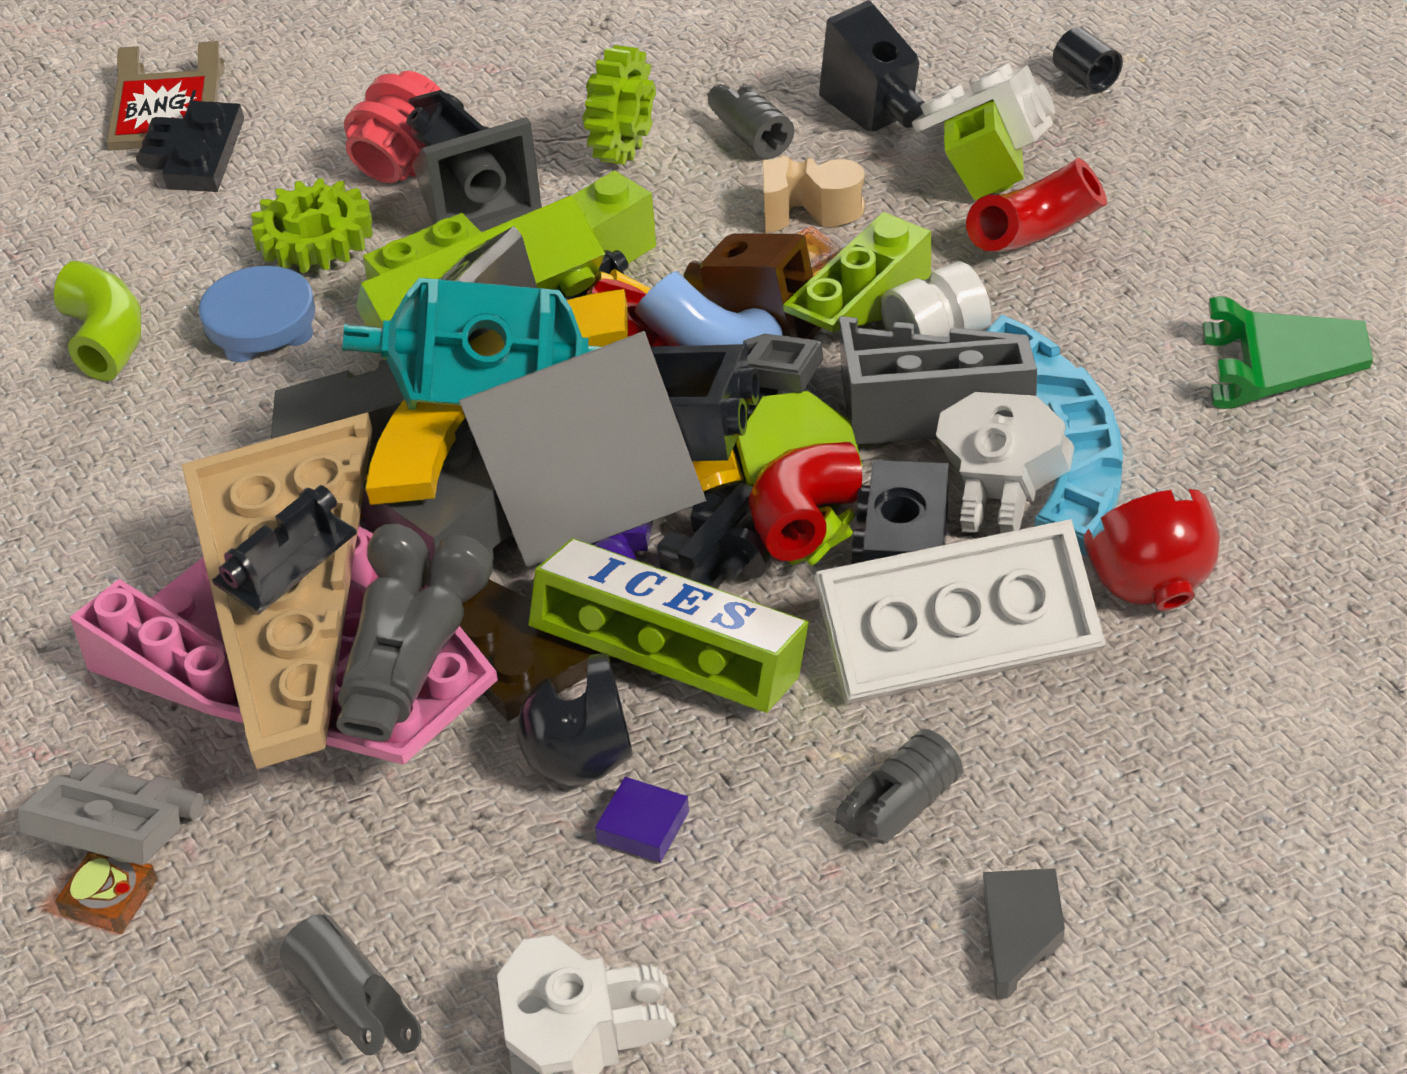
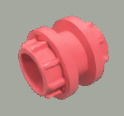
[344,71,441,183]

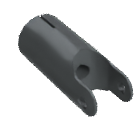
[280,914,422,1056]

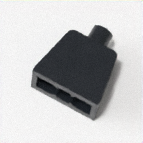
[819,0,926,132]

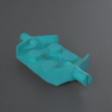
[342,278,600,410]

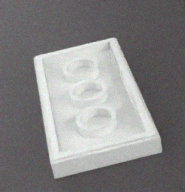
[814,519,1106,704]

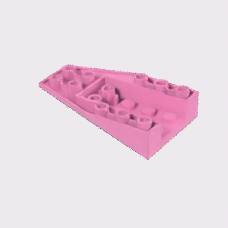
[70,526,498,765]

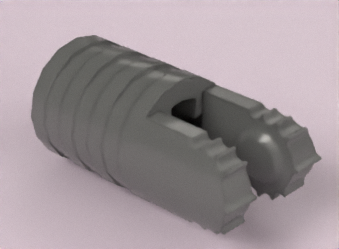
[707,84,795,159]
[835,729,963,845]

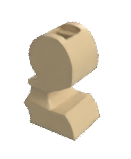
[763,155,865,233]

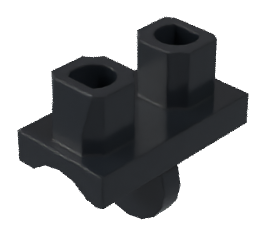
[657,483,772,589]

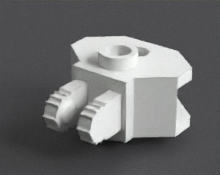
[936,392,1074,534]
[497,934,676,1074]

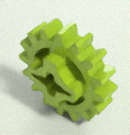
[582,45,656,165]
[251,178,373,273]

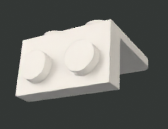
[912,62,1055,150]

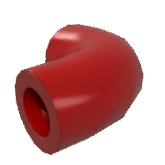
[749,442,862,561]

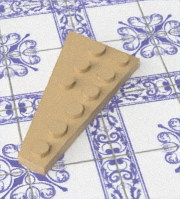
[181,412,373,769]

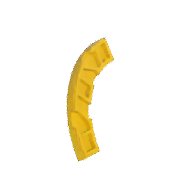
[366,289,628,505]

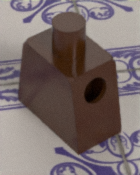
[683,233,821,340]

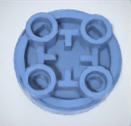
[199,266,316,362]

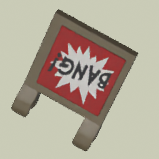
[106,41,225,151]

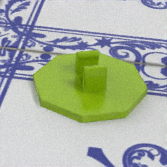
[736,391,863,509]

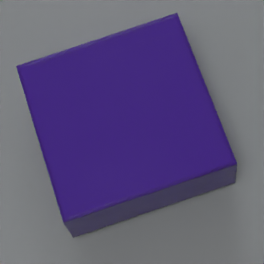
[595,777,689,863]

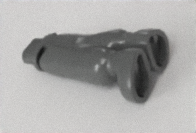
[336,524,494,741]

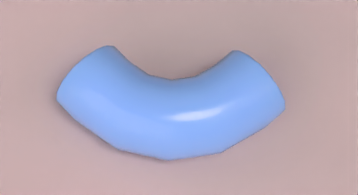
[634,271,783,346]

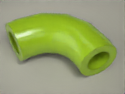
[53,260,141,382]

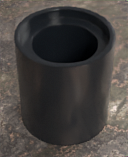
[1053,27,1123,93]

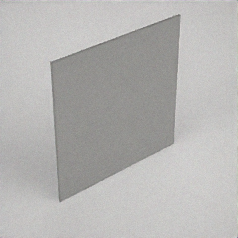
[459,331,706,567]

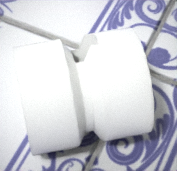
[881,261,991,337]

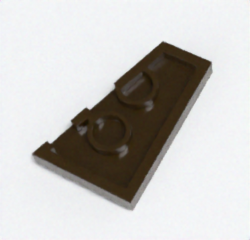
[460,579,618,722]

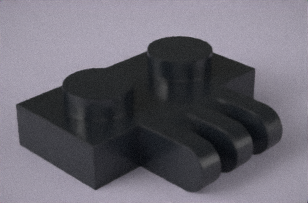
[136,101,244,192]

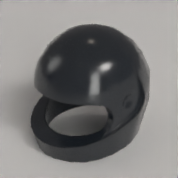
[517,653,633,785]

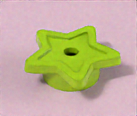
[788,507,855,566]

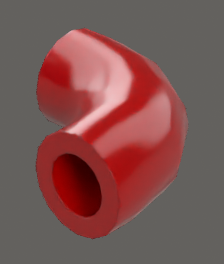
[966,157,1107,252]

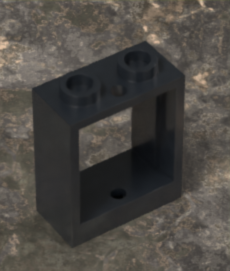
[651,344,760,461]

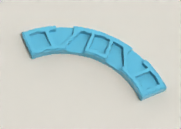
[986,314,1123,557]

